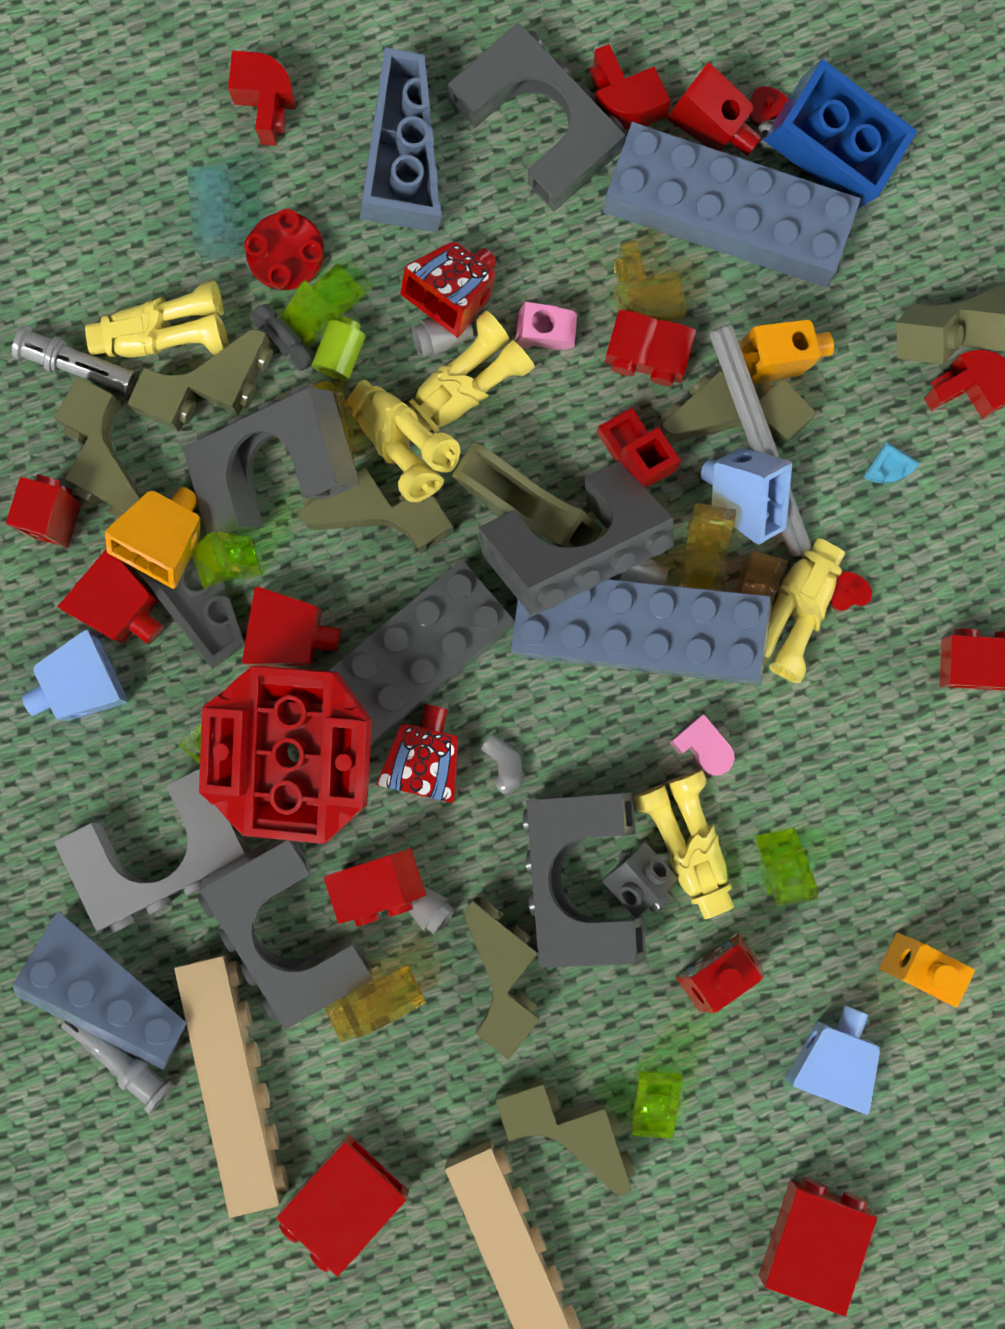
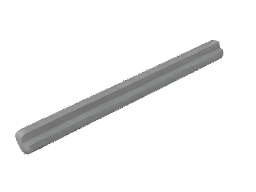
[710,325,812,557]

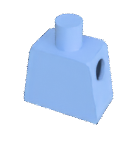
[701,448,792,545]
[21,630,129,721]
[786,1005,880,1115]

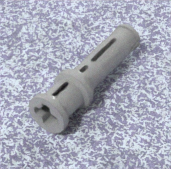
[12,325,137,395]
[61,1021,175,1114]

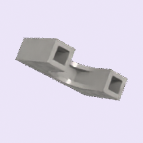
[54,769,250,934]

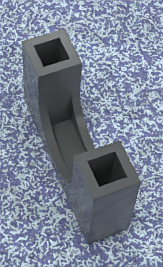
[448,22,626,211]
[183,384,360,540]
[479,461,674,616]
[523,792,647,968]
[197,839,373,1030]

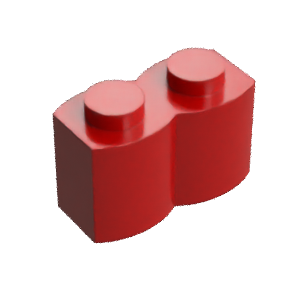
[605,310,696,386]

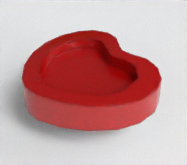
[749,86,788,126]
[830,572,872,612]

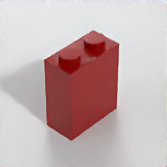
[276,1134,409,1277]
[758,1177,878,1317]

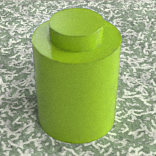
[311,316,366,382]

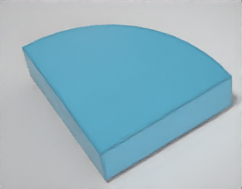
[863,442,920,483]

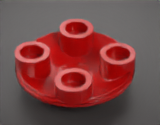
[244,209,324,291]

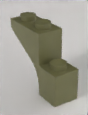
[896,284,1005,365]
[127,329,273,432]
[660,370,817,448]
[54,376,142,518]
[452,442,603,548]
[297,468,454,554]
[465,899,540,1060]
[496,1077,636,1194]

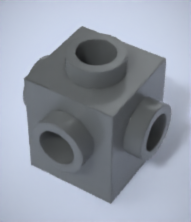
[602,842,678,917]

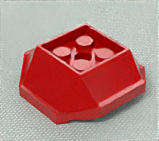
[199,666,372,844]

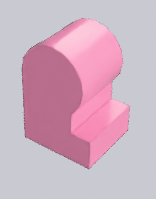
[515,302,577,350]
[669,714,735,776]

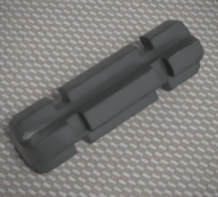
[250,304,315,371]

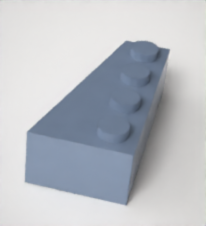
[360,47,442,232]
[13,911,187,1070]

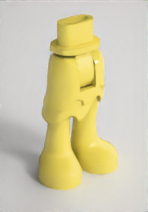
[85,280,229,358]
[409,310,535,433]
[347,380,460,502]
[764,538,845,683]
[633,770,734,919]

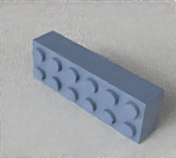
[603,122,861,287]
[511,579,772,685]

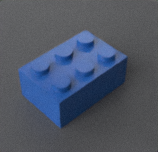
[763,59,917,210]

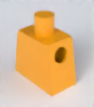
[739,320,834,386]
[105,487,200,589]
[879,932,975,1008]

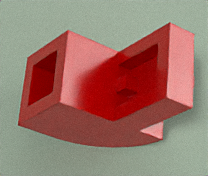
[590,44,671,130]
[228,50,296,146]
[924,350,1005,419]
[596,408,681,488]

